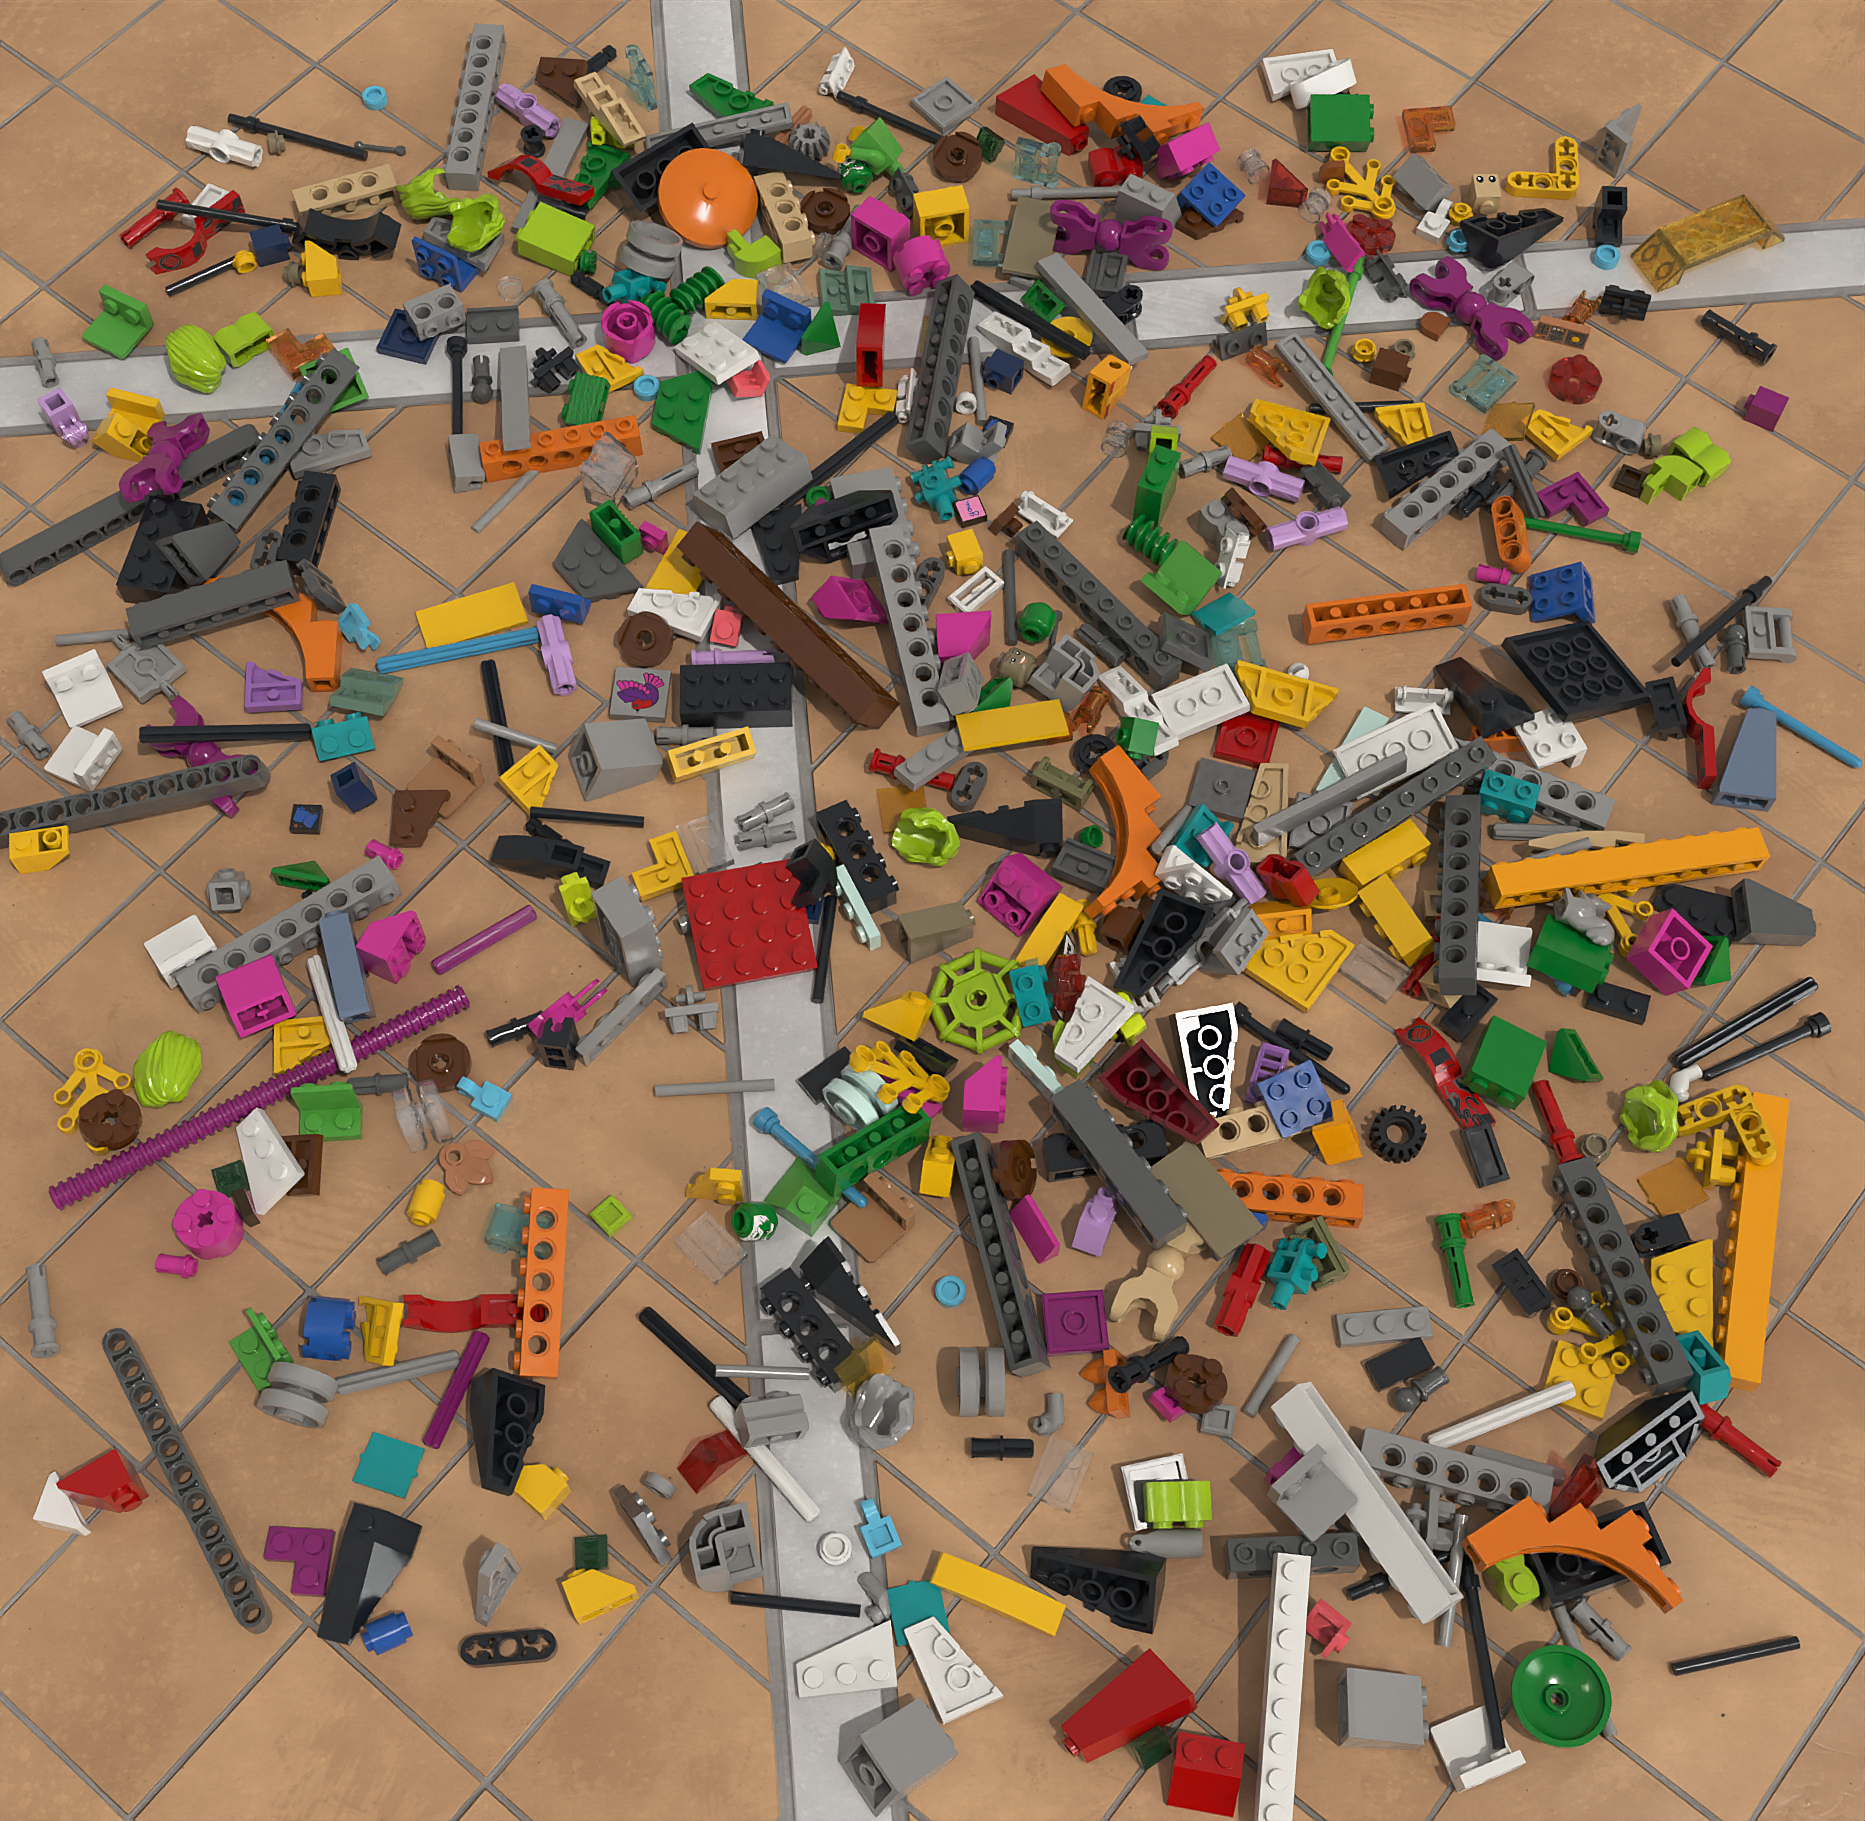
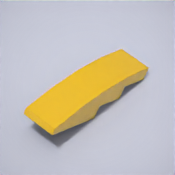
[1003,893,1085,994]
[929,1552,1066,1637]

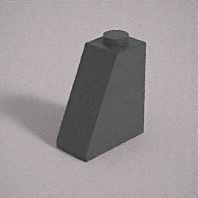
[155,521,241,586]
[1731,878,1816,946]

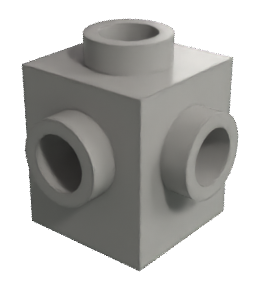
[206,868,251,912]

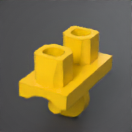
[1220,287,1270,332]
[1686,1129,1739,1190]

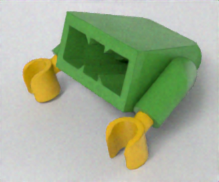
[832,117,905,178]

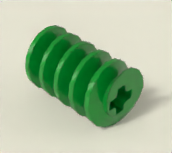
[669,266,725,315]
[639,290,692,345]
[1122,514,1179,568]

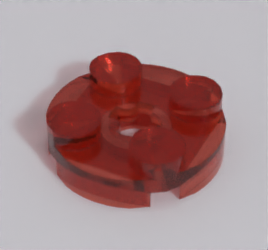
[1346,214,1396,255]
[1548,354,1602,405]
[1052,954,1086,1012]

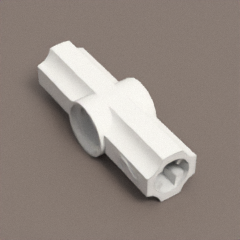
[186,126,263,167]

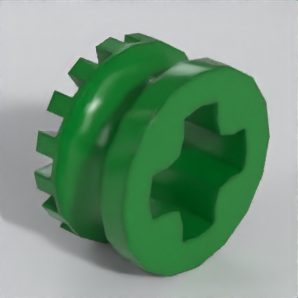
[580,250,597,274]

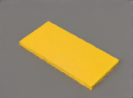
[645,529,704,595]
[415,582,529,648]
[955,699,1069,752]

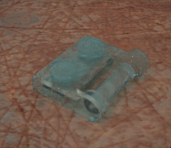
[625,44,657,111]
[1014,137,1061,188]
[972,219,1013,267]
[1448,354,1518,414]
[1208,619,1267,676]

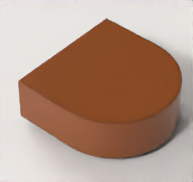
[1319,160,1345,184]
[1419,312,1451,341]

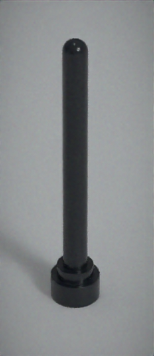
[447,336,468,435]
[1234,1001,1351,1095]
[1702,1012,1831,1081]

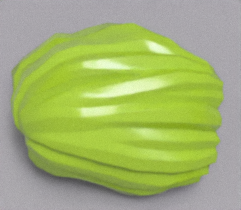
[395,168,459,220]
[447,194,505,252]
[1297,266,1351,329]
[165,324,226,393]
[892,807,960,866]
[133,1030,202,1109]
[1619,1080,1679,1152]

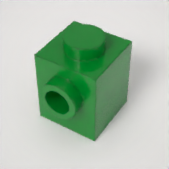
[1116,717,1159,760]

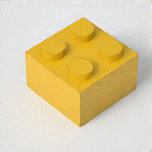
[913,185,970,247]

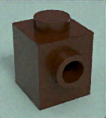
[1369,347,1412,392]
[1099,905,1144,954]

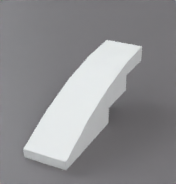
[977,311,1071,387]
[1097,665,1179,756]

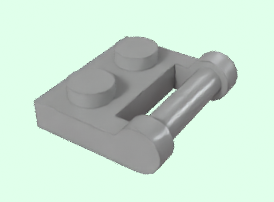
[1742,606,1797,663]

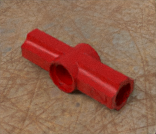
[1213,1243,1271,1337]

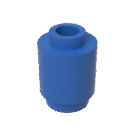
[959,457,996,495]
[361,1611,413,1656]

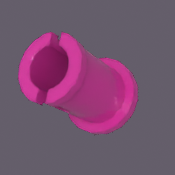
[1475,563,1511,585]
[365,839,404,869]
[155,1253,198,1279]

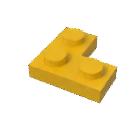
[837,383,898,434]
[632,831,694,901]

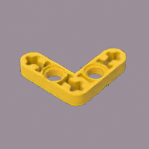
[1505,136,1579,200]
[1676,1084,1777,1165]

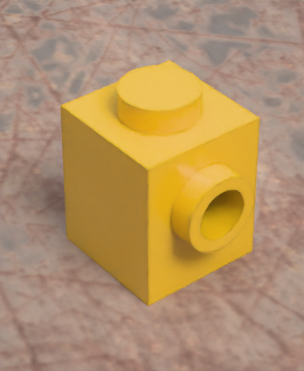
[945,529,983,576]

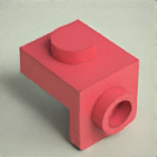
[726,360,770,397]
[710,605,746,647]
[1306,1598,1352,1658]

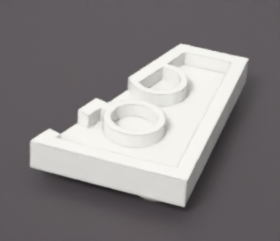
[796,1620,898,1700]

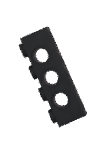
[276,471,341,576]
[816,799,899,915]
[1042,1120,1168,1183]
[759,1267,865,1393]

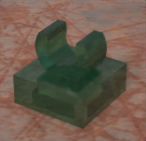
[976,126,1005,162]
[211,1159,250,1198]
[574,1534,609,1571]
[1131,1725,1172,1771]

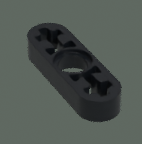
[460,1629,558,1668]

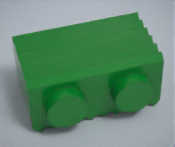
[561,372,611,427]
[589,500,643,565]

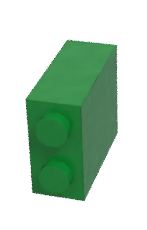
[1307,94,1374,152]
[1132,445,1181,530]
[1526,914,1615,994]
[1461,1015,1547,1110]

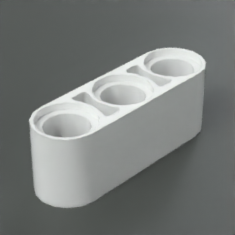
[1288,58,1357,109]

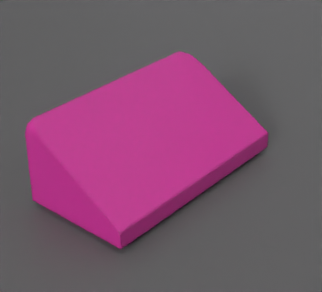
[1010,1194,1060,1264]

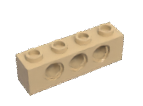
[292,164,401,219]
[754,170,816,263]
[1195,1100,1319,1161]

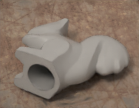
[1553,887,1615,946]

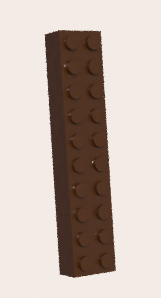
[676,521,900,729]

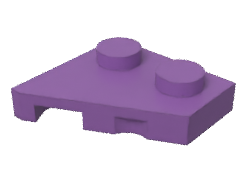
[245,661,304,713]

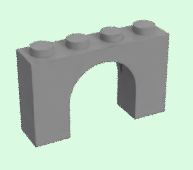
[830,467,920,579]

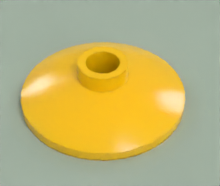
[1041,316,1093,358]
[1308,877,1358,911]

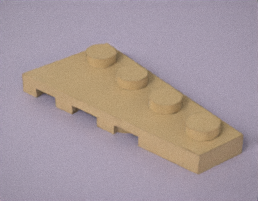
[1230,763,1289,868]

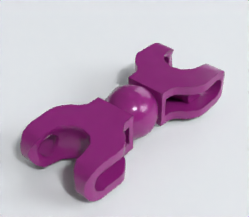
[1050,199,1173,271]
[1410,256,1534,361]
[119,413,210,503]
[145,695,270,818]

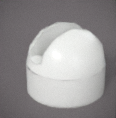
[956,391,977,415]
[1287,662,1309,680]

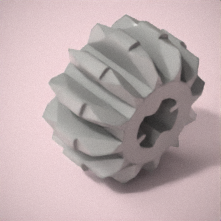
[788,121,831,161]

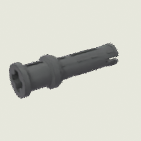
[1484,449,1548,515]

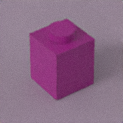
[1743,386,1789,432]

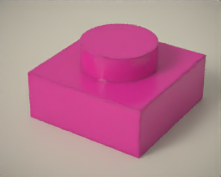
[639,521,669,555]
[1149,1386,1187,1423]

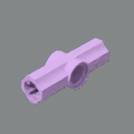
[495,83,561,138]
[1222,455,1305,503]
[1265,506,1348,551]
[537,614,577,696]
[1196,822,1267,905]

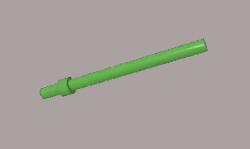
[1322,251,1366,369]

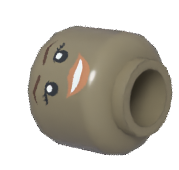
[996,647,1039,688]

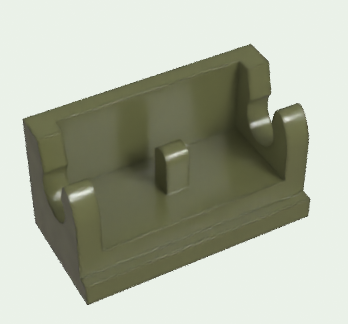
[1031,756,1095,812]
[1288,1215,1350,1291]

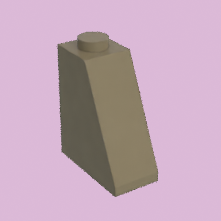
[898,901,976,964]

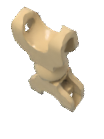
[1109,1222,1209,1342]

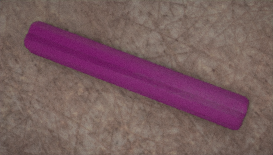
[431,905,537,975]
[423,1331,490,1449]

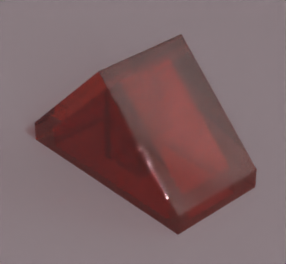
[1266,158,1308,208]
[677,1429,747,1495]

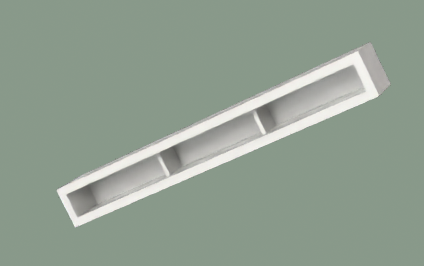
[1271,1382,1464,1624]
[1253,1553,1311,1821]

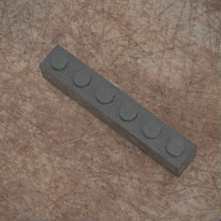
[125,560,300,649]
[1049,1079,1188,1251]

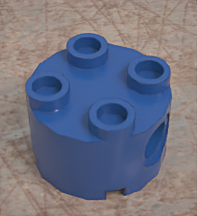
[302,1295,356,1362]

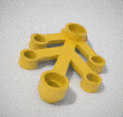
[1325,146,1396,220]
[1596,888,1653,958]
[849,1041,950,1114]
[53,1048,134,1155]
[1546,1291,1663,1374]

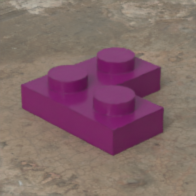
[1536,472,1610,526]
[264,1526,336,1597]

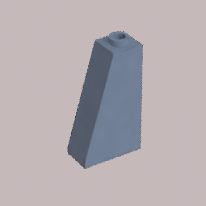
[1712,708,1776,812]
[318,910,376,1024]

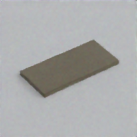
[1001,196,1061,280]
[1150,1140,1264,1260]

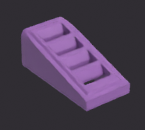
[1244,1042,1290,1105]

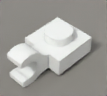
[1415,198,1453,245]

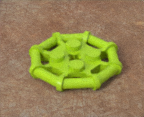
[928,947,1023,1054]

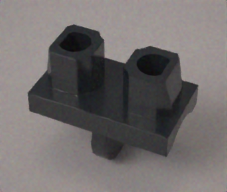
[1116,114,1160,163]
[1599,284,1651,321]
[531,346,579,394]

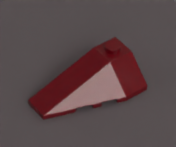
[1098,1039,1220,1145]

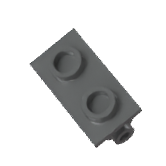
[889,167,919,220]
[1365,249,1407,302]
[1213,321,1268,361]
[1300,460,1352,509]

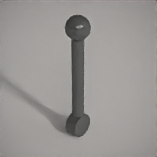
[354,141,406,156]
[1046,610,1062,657]

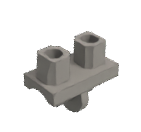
[1132,409,1182,451]
[665,985,719,1034]
[1404,1489,1456,1551]

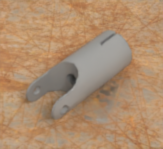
[1128,1529,1203,1558]

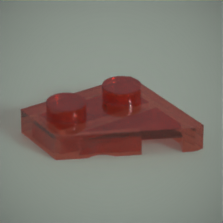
[1548,1452,1603,1522]

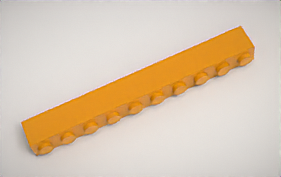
[1484,827,1770,909]
[1714,1091,1789,1392]

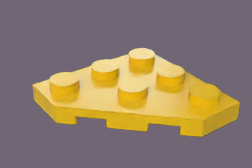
[1248,398,1331,466]
[1243,930,1355,1013]

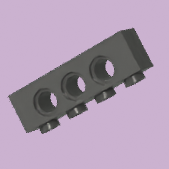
[1223,1532,1360,1580]

